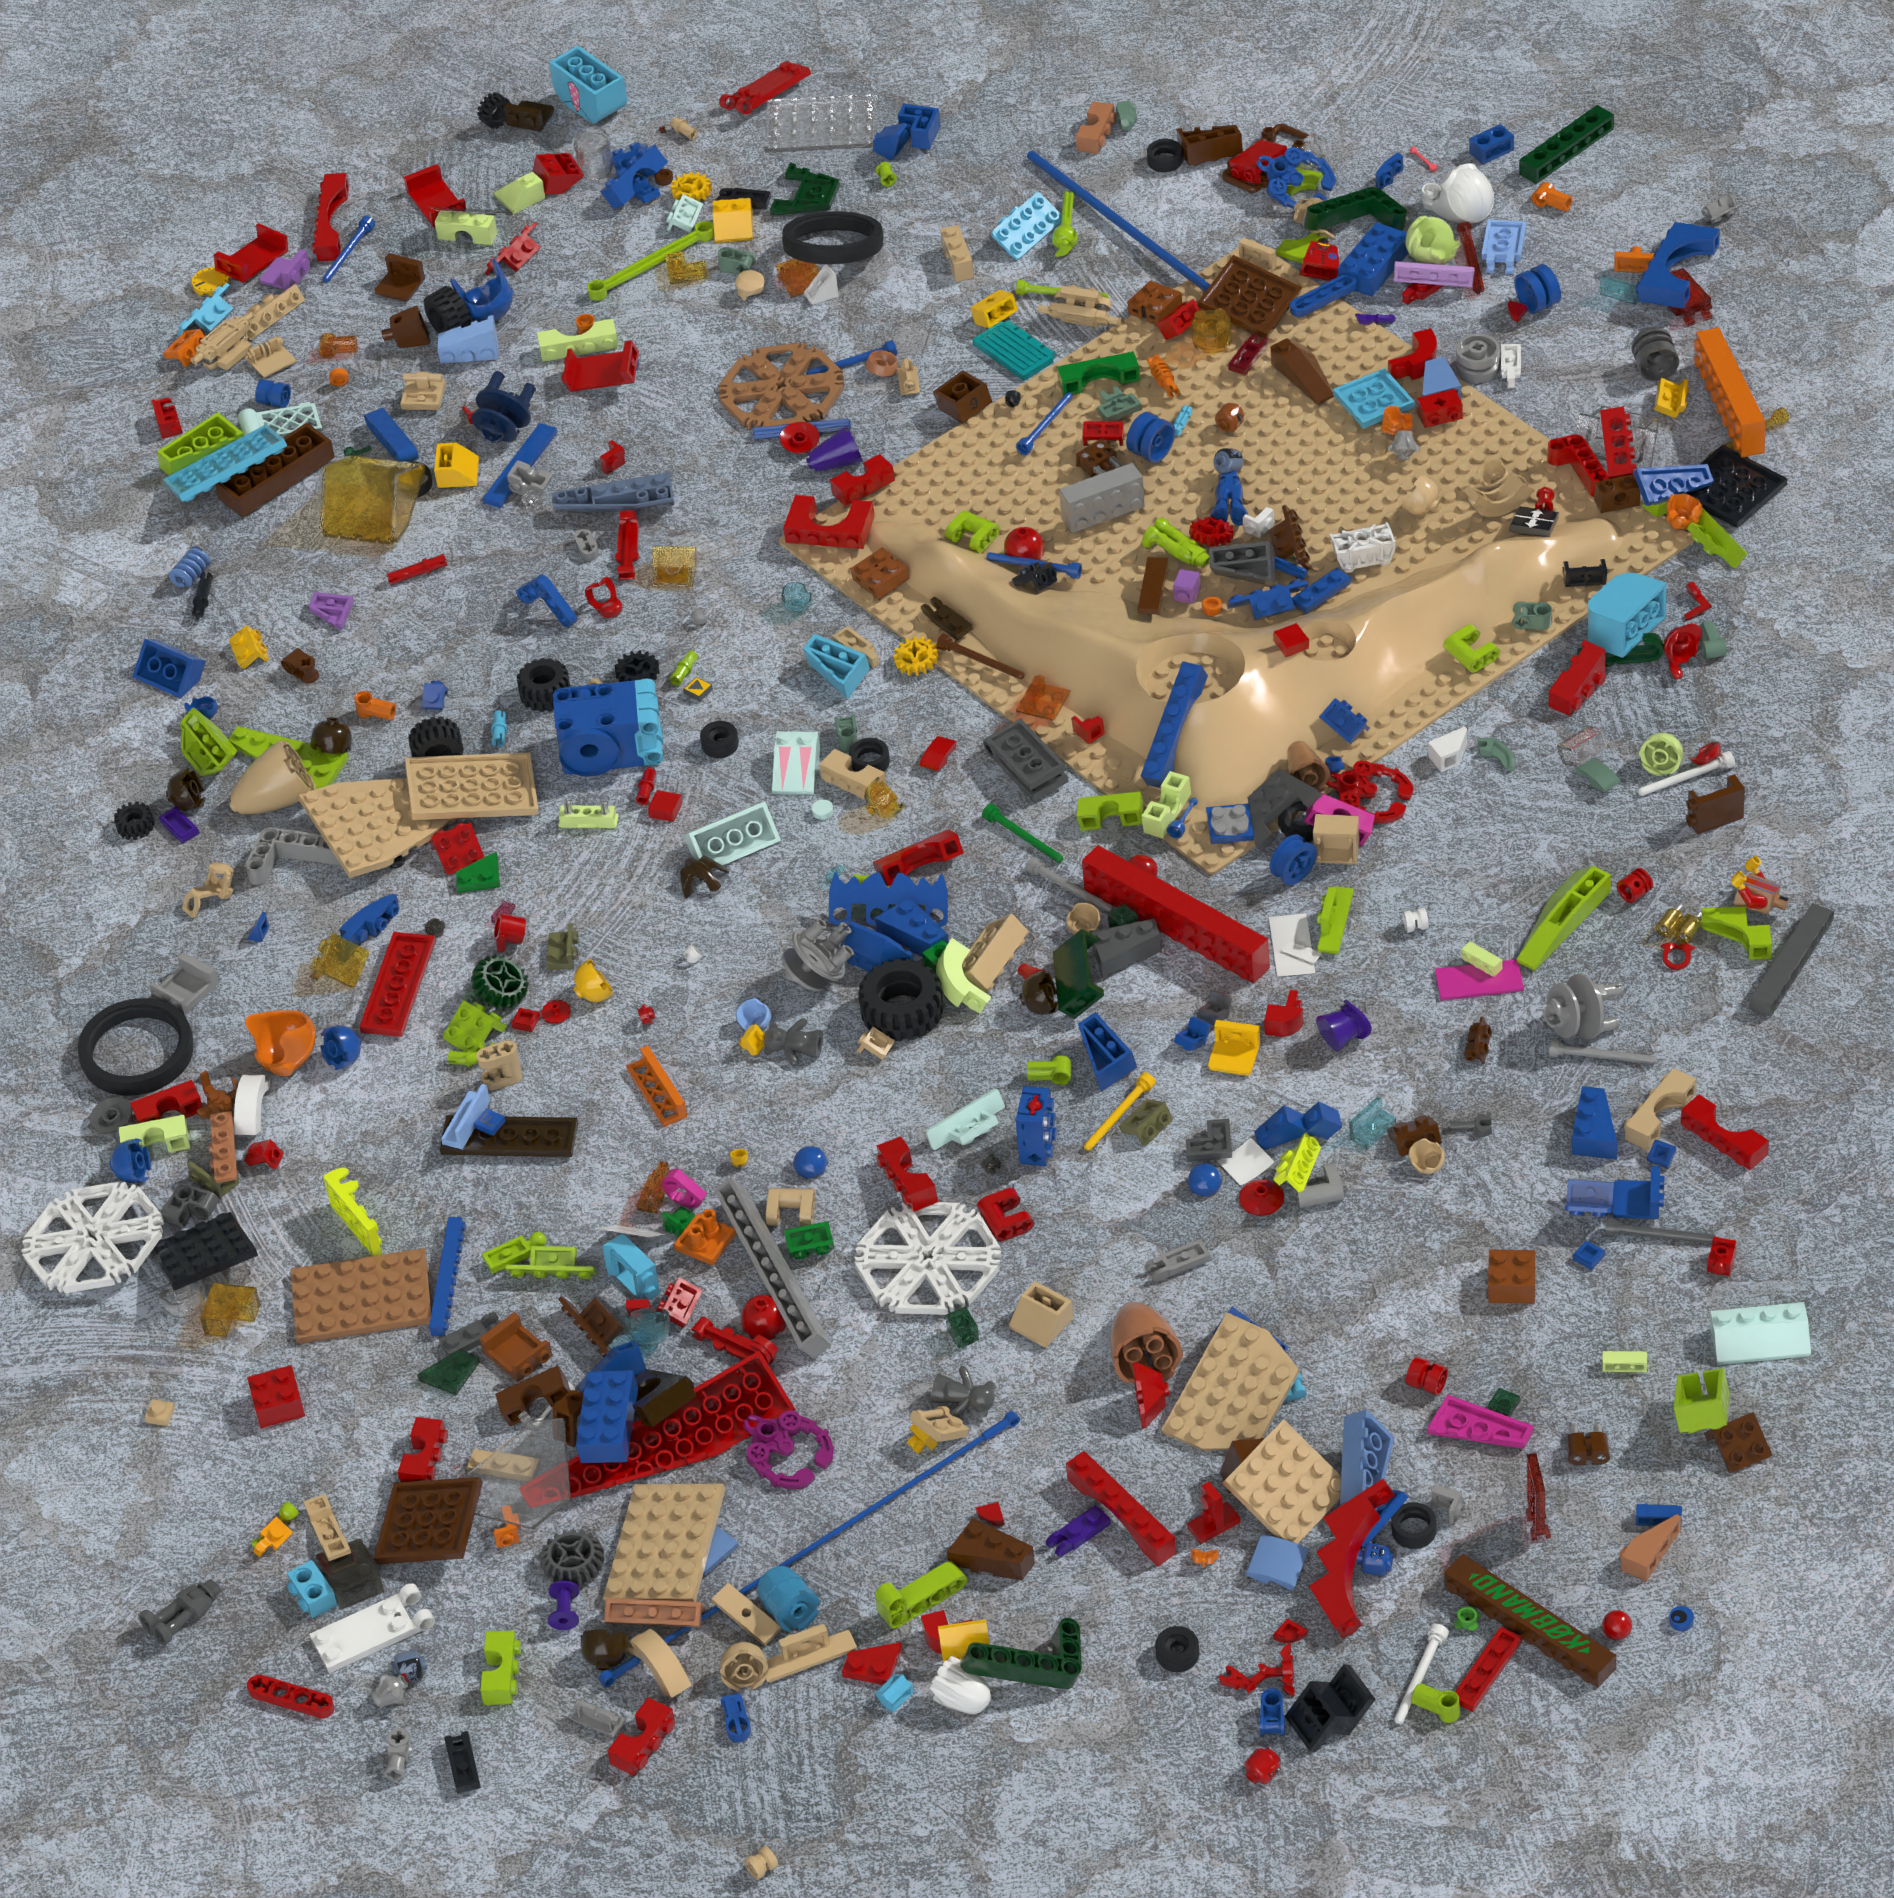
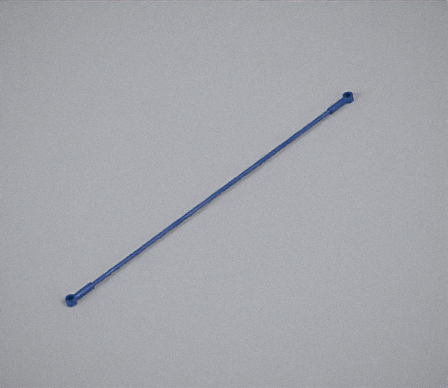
[598,1411,1020,1688]

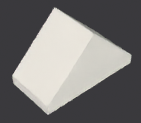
[804,264,839,305]

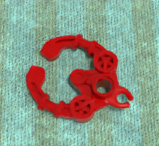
[1326,760,1414,825]

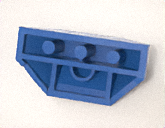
[838,921,913,973]

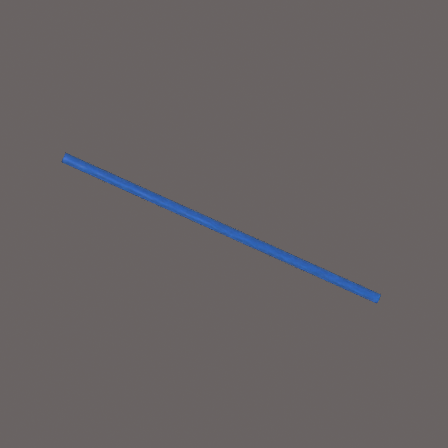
[1027,150,1211,292]

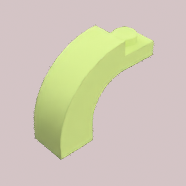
[936,938,991,1014]

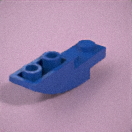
[334,894,400,963]

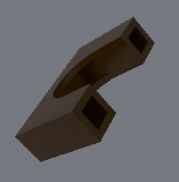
[632,1369,697,1427]

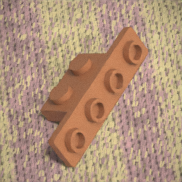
[209,1111,238,1183]

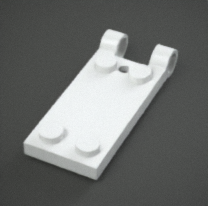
[310,1584,435,1674]

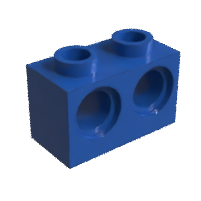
[1469,124,1514,165]

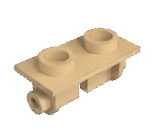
[897,358,920,395]

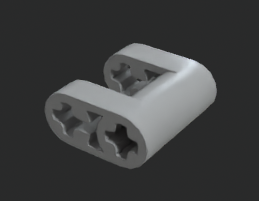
[1292,1163,1344,1209]

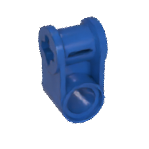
[1260,1688,1285,1737]

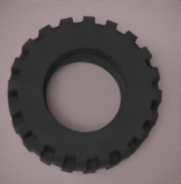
[858,959,944,1041]

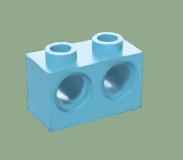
[286,1560,337,1619]

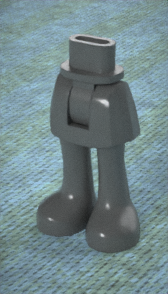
[138,1579,222,1645]

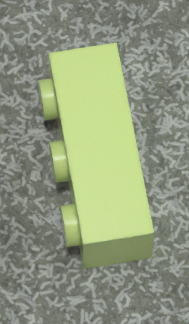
[1461,941,1502,977]
[1602,1351,1647,1372]

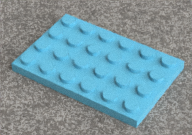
[163,424,287,502]

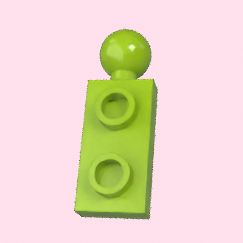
[482,1232,547,1274]

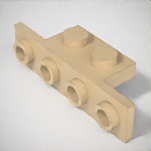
[243,284,305,340]
[766,1624,857,1683]

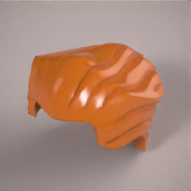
[1381,406,1413,436]

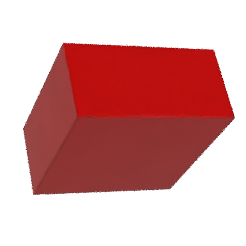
[1273,623,1309,657]
[648,790,683,822]

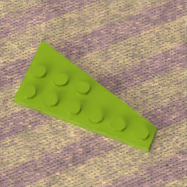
[228,726,349,789]

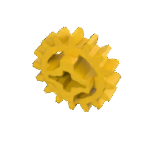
[670,171,712,202]
[893,636,939,676]

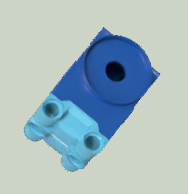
[553,679,664,777]

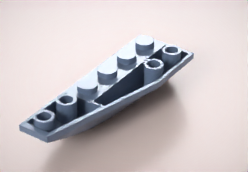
[551,472,675,512]

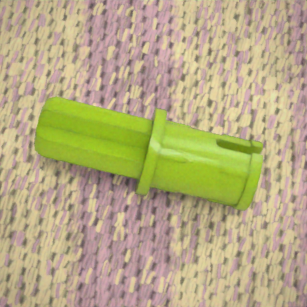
[669,650,698,686]

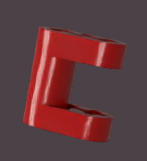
[977,1188,1034,1242]

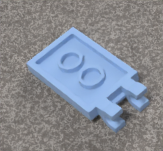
[1482,220,1526,274]

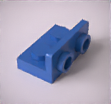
[1319,698,1370,744]

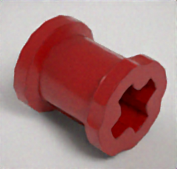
[1535,487,1555,511]

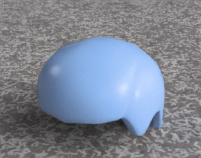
[736,998,772,1031]

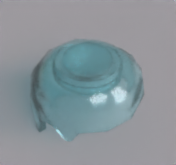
[781,582,812,613]

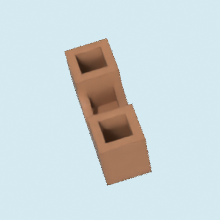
[1076,101,1117,154]

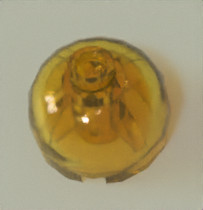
[864,777,905,819]

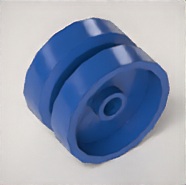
[1514,264,1561,314]
[1126,412,1175,463]

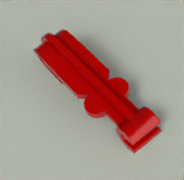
[615,510,639,580]
[691,1317,778,1365]

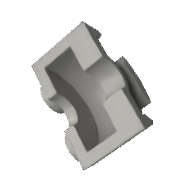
[507,460,553,500]

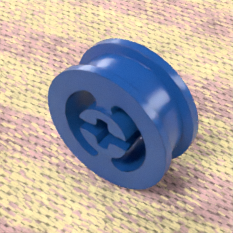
[1269,835,1317,885]

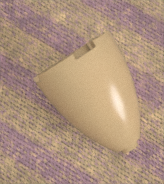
[229,740,316,814]

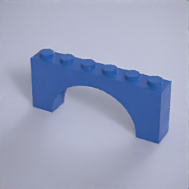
[1636,222,1720,308]

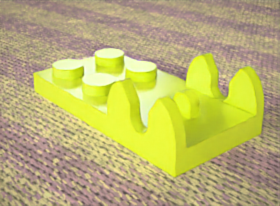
[323,1168,382,1256]

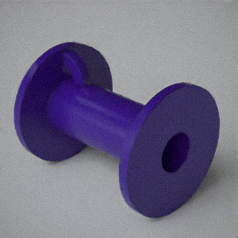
[548,1581,579,1630]

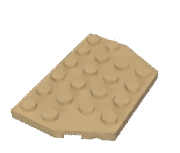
[1161,1313,1300,1451]

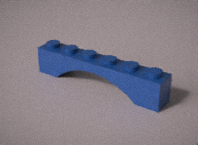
[1141,661,1208,788]

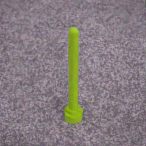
[1016,279,1109,298]

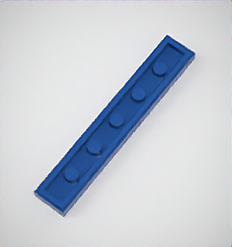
[483,423,558,508]

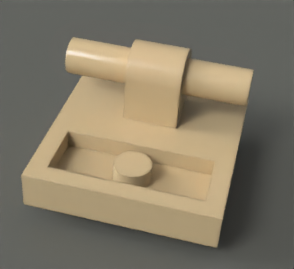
[400,371,446,411]

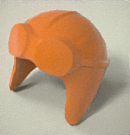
[245,1010,316,1077]

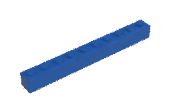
[429,1217,466,1336]

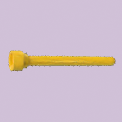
[1084,1072,1156,1151]

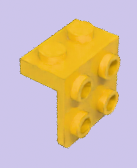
[1208,1020,1260,1076]

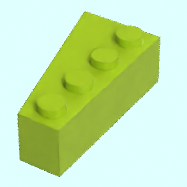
[157,412,244,475]

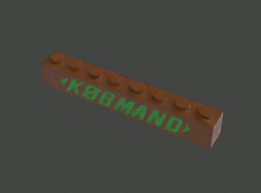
[1444,1554,1616,1688]

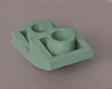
[1575,757,1621,792]

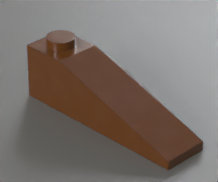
[1270,338,1334,405]

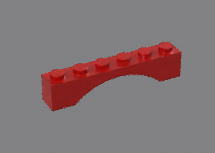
[312,173,349,261]
[1066,1451,1176,1566]

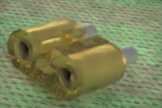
[1655,903,1701,944]

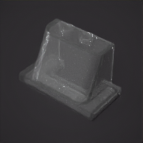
[1575,406,1659,468]

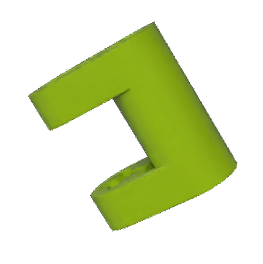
[945,510,1000,553]
[1443,624,1500,673]

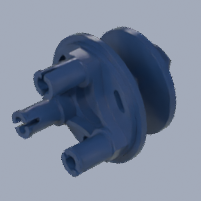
[472,371,536,443]

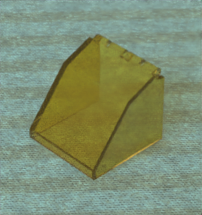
[319,455,425,545]

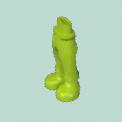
[1141,517,1210,569]

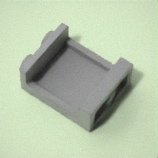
[149,952,219,1016]

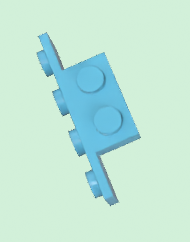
[177,283,233,337]

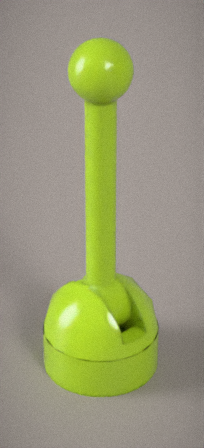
[251,1501,299,1547]

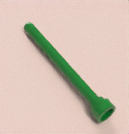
[982,803,1064,863]

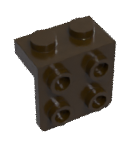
[504,100,554,132]

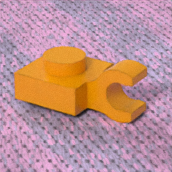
[253,1517,293,1557]

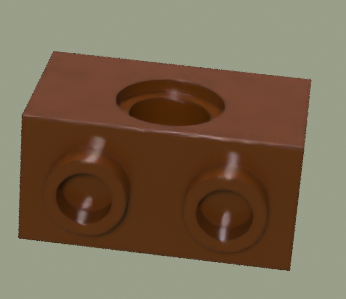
[1594,474,1641,513]

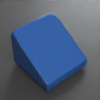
[248,912,269,942]

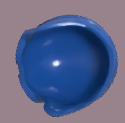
[450,258,514,322]

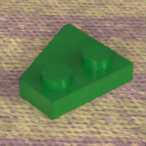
[456,852,500,893]

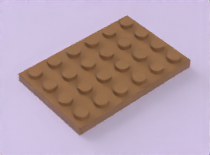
[291,1248,432,1344]

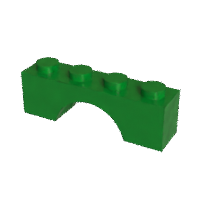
[1057,351,1140,396]

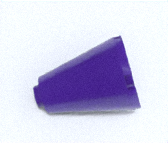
[806,426,863,472]

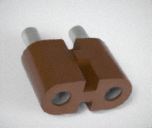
[1566,1424,1610,1465]

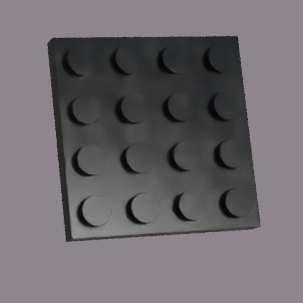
[1686,444,1788,528]
[150,1212,258,1291]

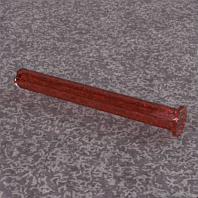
[1456,221,1485,294]

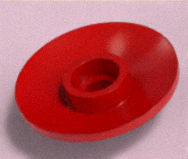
[780,422,820,454]
[1239,1179,1284,1216]

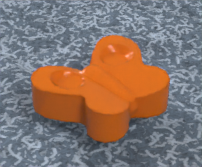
[1191,1549,1219,1567]

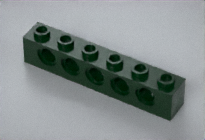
[1519,105,1614,184]

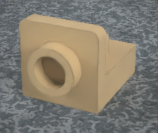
[857,1027,895,1060]

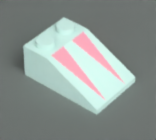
[772,731,821,795]

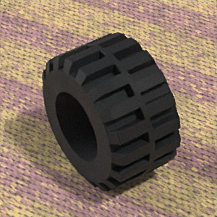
[424,286,471,333]
[517,658,570,712]
[408,717,464,757]

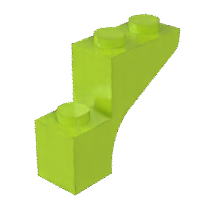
[1701,906,1772,960]

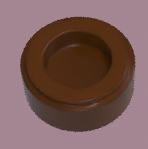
[654,169,674,186]

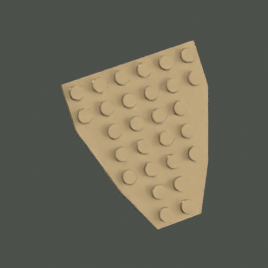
[299,778,457,878]

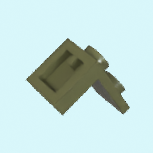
[187,1161,240,1199]

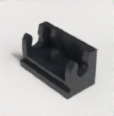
[1562,559,1607,587]

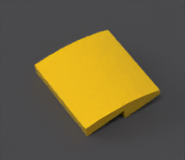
[938,1619,990,1663]

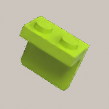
[443,1000,507,1052]

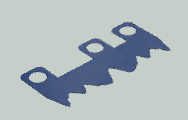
[829,872,948,926]

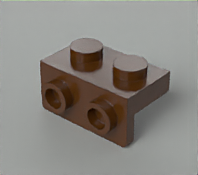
[1387,1115,1442,1157]

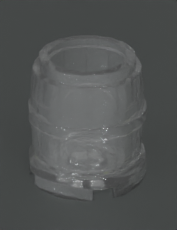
[573,127,613,181]

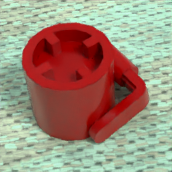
[494,913,526,953]

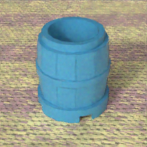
[758,1566,821,1632]

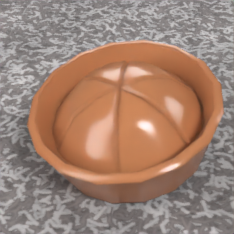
[865,350,898,377]

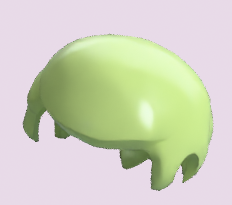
[1405,216,1460,265]

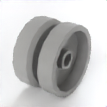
[1456,334,1500,383]

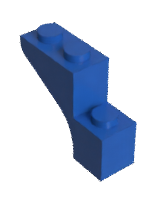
[1254,1101,1342,1150]

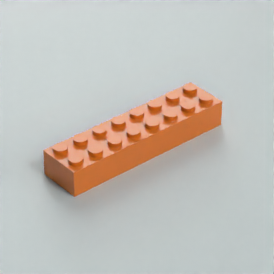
[1693,327,1765,458]

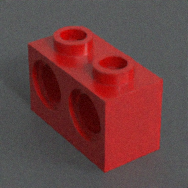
[1156,299,1204,340]

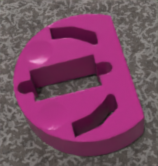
[662,1169,707,1208]

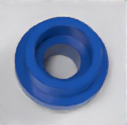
[1325,756,1344,773]

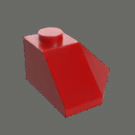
[1133,1362,1170,1428]

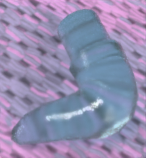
[825,864,845,884]

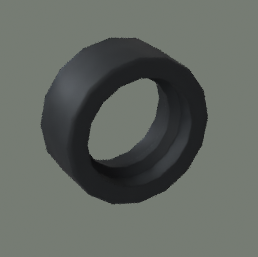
[1147,138,1183,173]
[849,738,890,772]
[1391,1502,1437,1549]

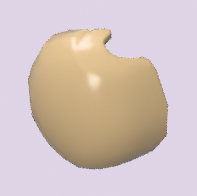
[1477,460,1509,491]
[1066,903,1100,935]
[1408,1139,1445,1174]

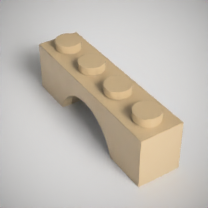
[1624,1068,1697,1151]

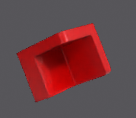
[1071,715,1105,744]

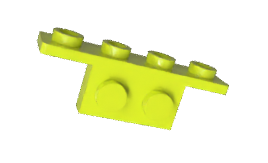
[1273,1133,1321,1193]

